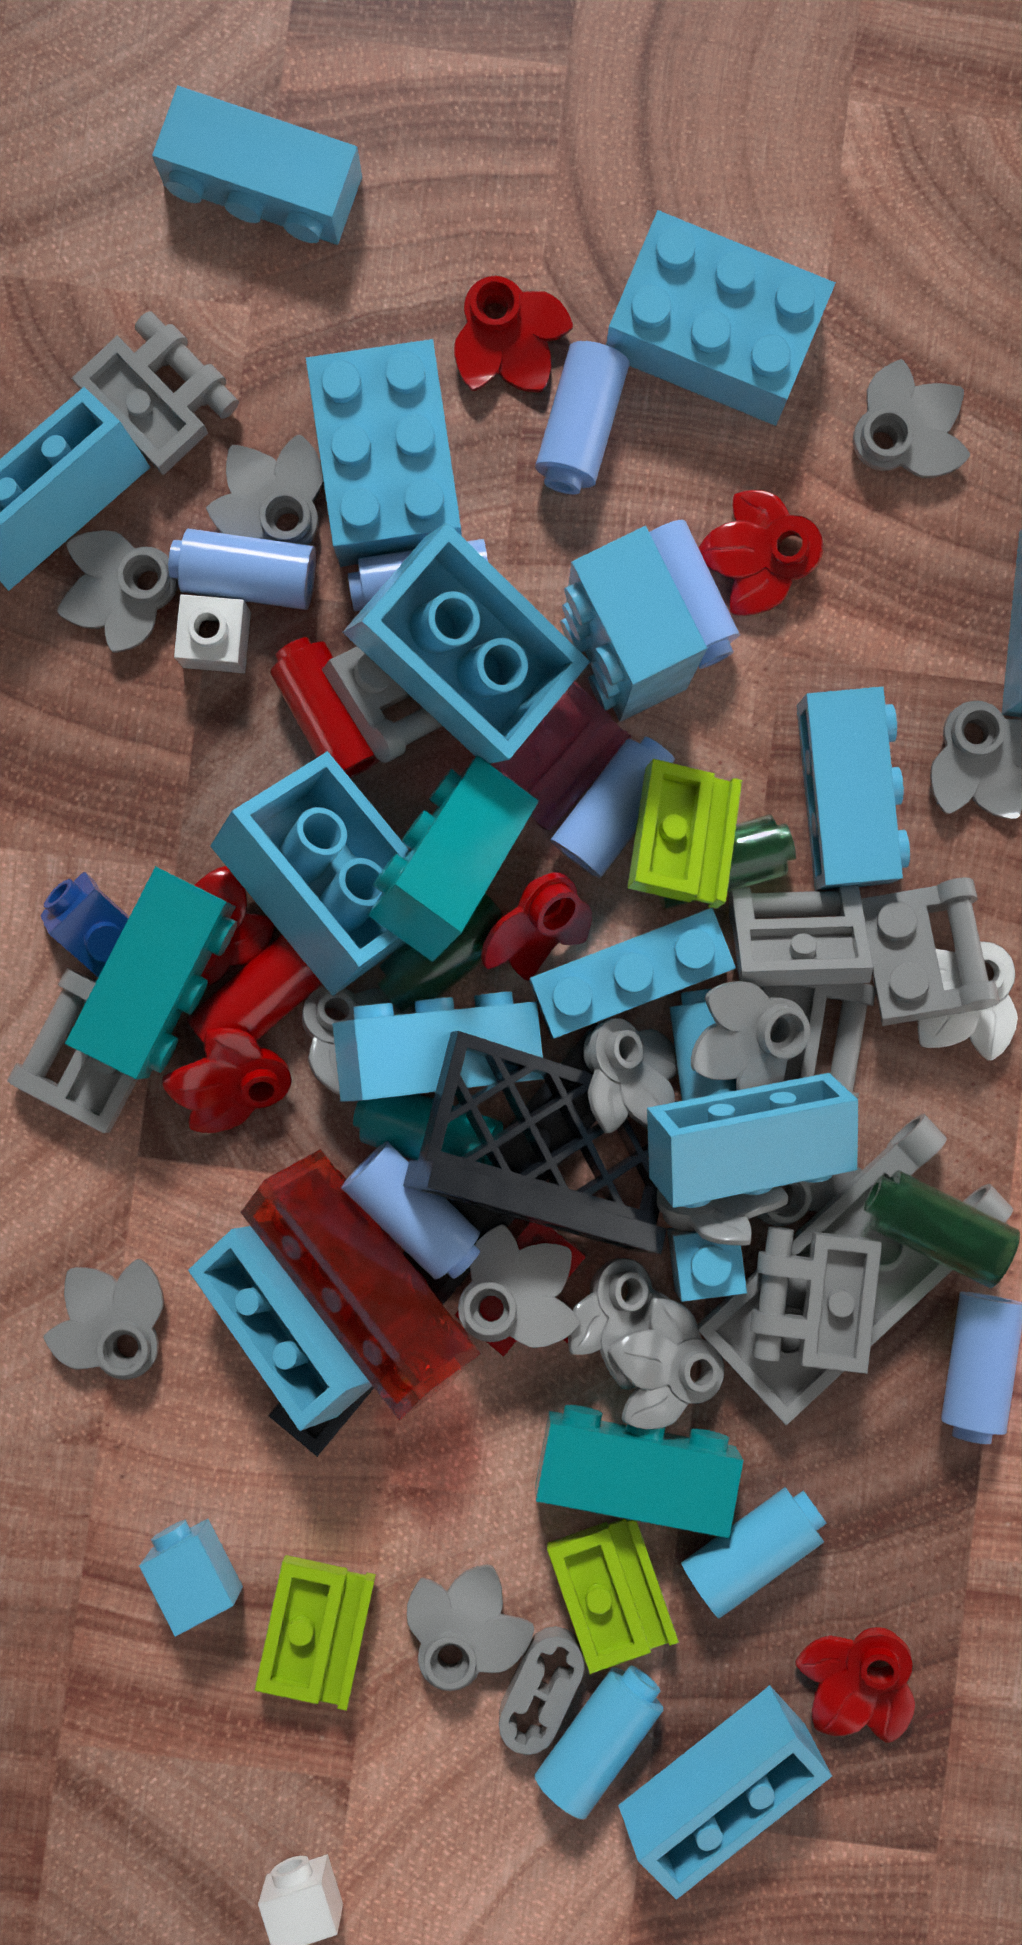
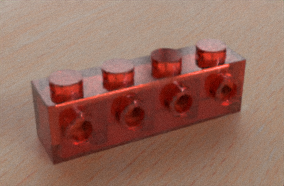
[240,1149,481,1421]

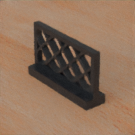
[403,1031,678,1254]

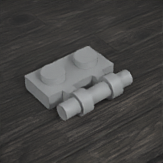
[72,311,239,475]
[750,1226,882,1374]

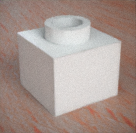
[174,594,251,673]
[258,1854,343,1945]

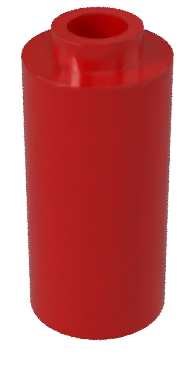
[270,637,380,779]
[186,935,322,1042]

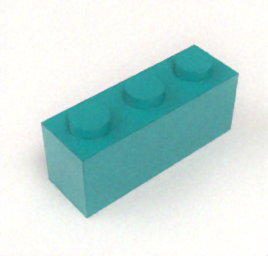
[368,755,539,962]
[65,866,237,1079]
[535,1405,744,1538]

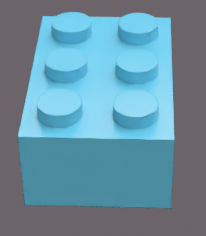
[606,210,836,426]
[306,339,462,567]
[342,522,590,764]
[560,525,707,722]
[210,751,409,996]

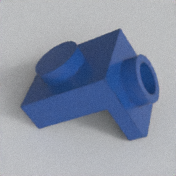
[41,872,130,977]

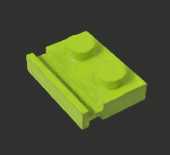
[627,759,742,909]
[547,1518,679,1674]
[255,1555,376,1711]

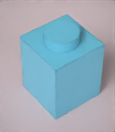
[667,1228,747,1302]
[139,1519,243,1637]

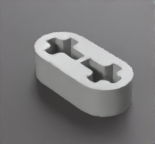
[499,1626,585,1755]

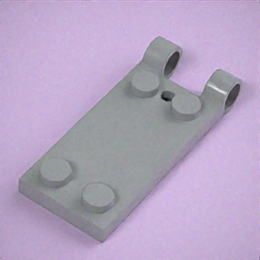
[697,1114,1013,1425]

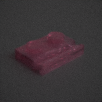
[490,681,632,831]

